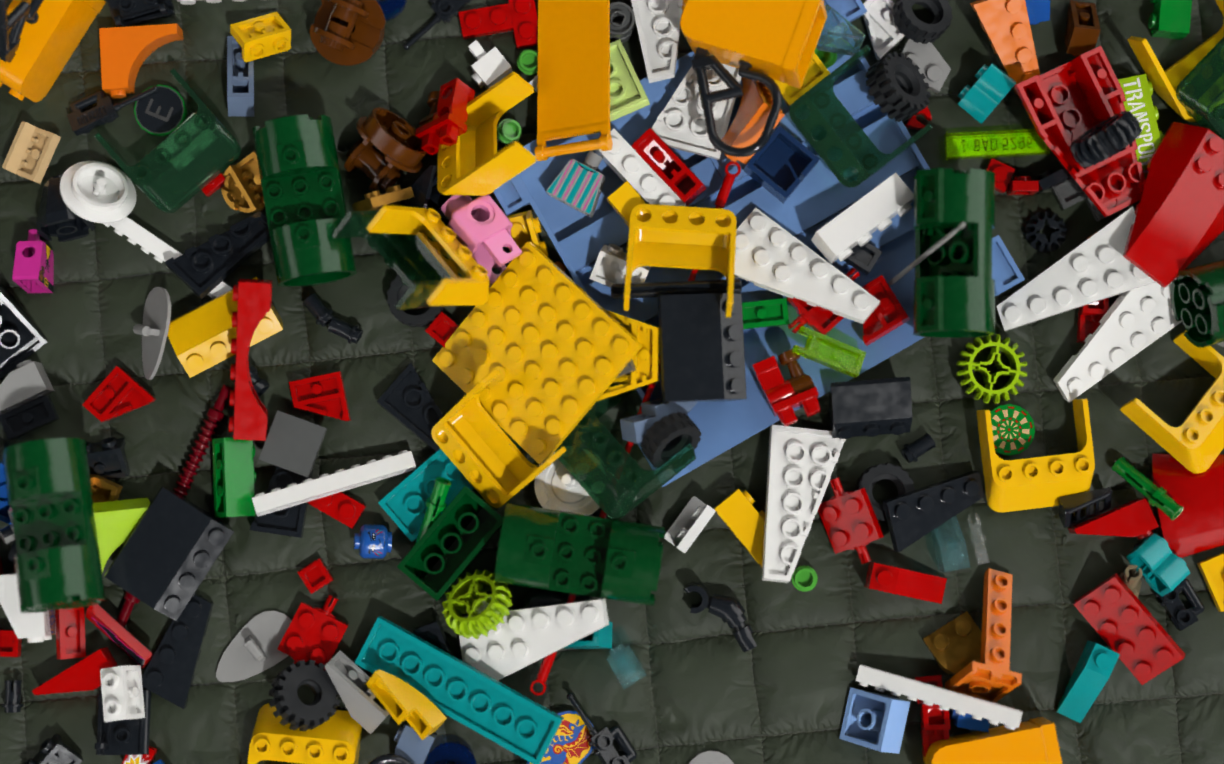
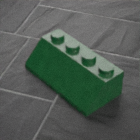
[397,486,504,601]

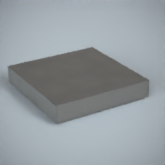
[259,410,328,478]

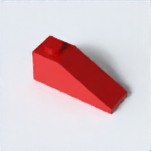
[631,128,706,207]
[1068,498,1159,540]
[864,562,947,604]
[32,647,118,695]

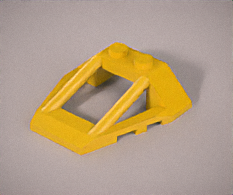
[596,309,659,402]

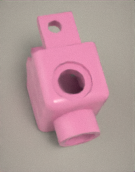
[441,194,522,288]

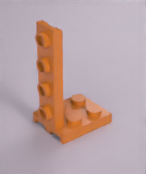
[944,568,1022,703]

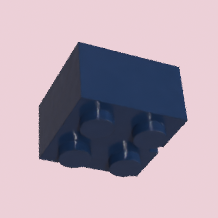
[743,125,820,204]

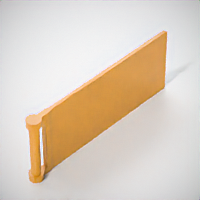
[534,0,613,162]

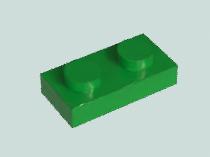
[742,298,789,330]

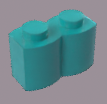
[958,62,1016,124]
[1126,533,1190,597]

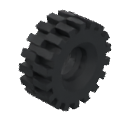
[865,52,931,122]
[269,660,340,731]

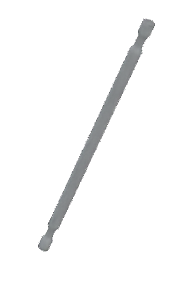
[888,221,966,286]

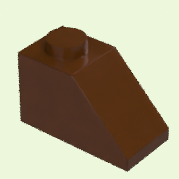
[1064,0,1100,57]

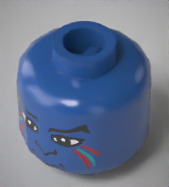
[354,524,392,559]

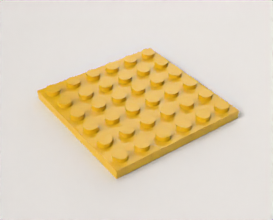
[432,241,643,465]

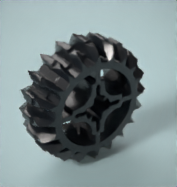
[1070,111,1142,167]

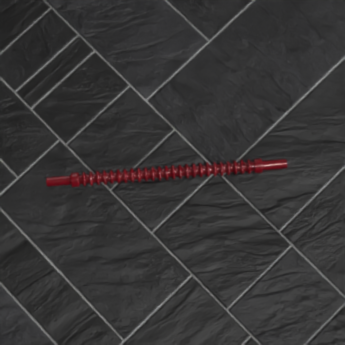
[116,384,233,627]

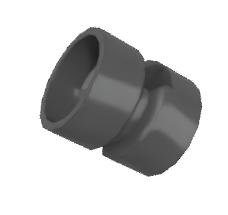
[610,2,635,43]

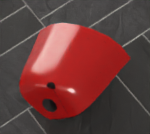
[1152,453,1224,558]

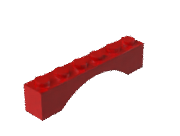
[229,279,273,441]

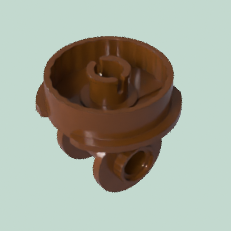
[309,0,386,66]
[344,107,427,192]

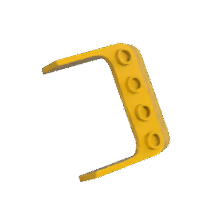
[1127,0,1224,122]
[437,72,536,196]
[624,204,737,318]
[366,205,489,306]
[1120,330,1224,474]
[431,369,567,508]
[976,398,1095,513]
[247,703,362,764]

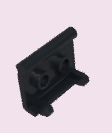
[107,0,176,27]
[94,690,151,755]

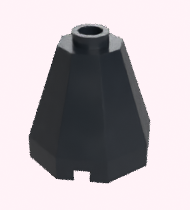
[36,175,96,242]

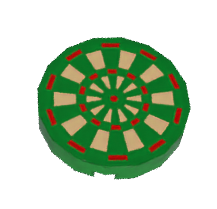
[990,404,1035,456]

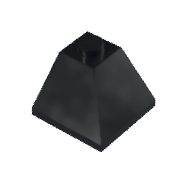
[404,165,453,226]

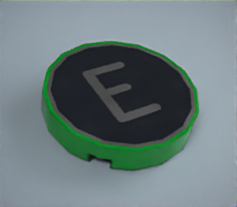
[134,84,187,137]

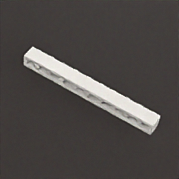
[102,217,233,299]
[252,450,416,517]
[856,664,1023,730]

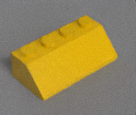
[168,277,283,378]

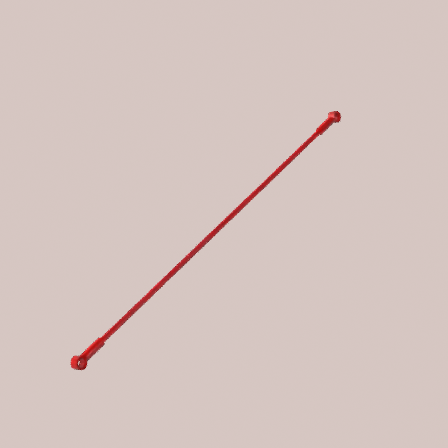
[530,161,741,696]

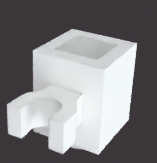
[468,40,513,89]

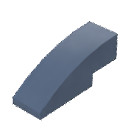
[620,398,697,443]

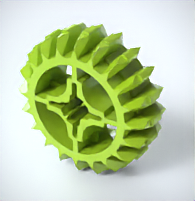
[956,334,1027,404]
[442,569,512,639]

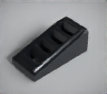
[1058,487,1112,528]

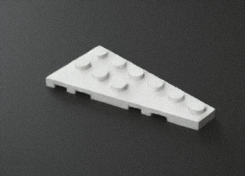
[631,0,683,83]
[651,63,742,160]
[996,206,1156,331]
[713,207,880,324]
[1053,278,1182,403]
[762,424,846,583]
[459,598,609,681]

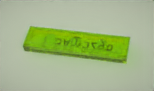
[944,129,1050,160]

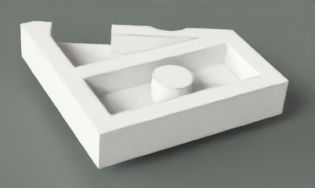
[863,0,905,61]

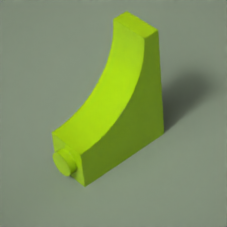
[93,498,151,573]

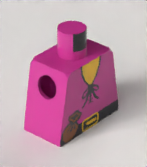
[12,229,54,293]

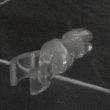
[967,513,990,565]

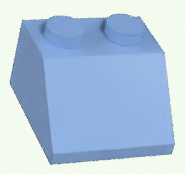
[839,687,910,754]

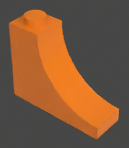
[99,23,183,98]
[721,77,784,165]

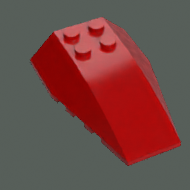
[1014,46,1145,217]
[1123,122,1224,288]

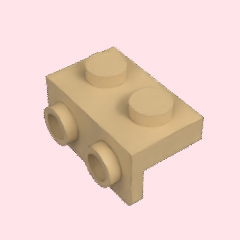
[2,121,61,184]

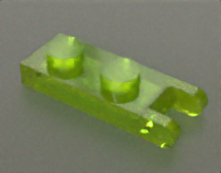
[792,326,866,378]

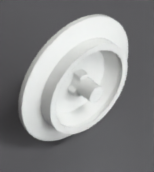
[59,161,137,223]
[534,445,609,515]

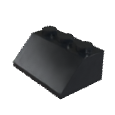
[828,377,912,439]

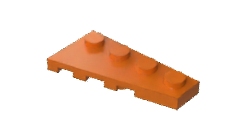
[970,0,1040,96]

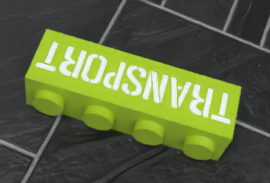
[1118,74,1164,180]

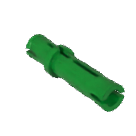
[1112,457,1184,520]
[413,477,452,547]

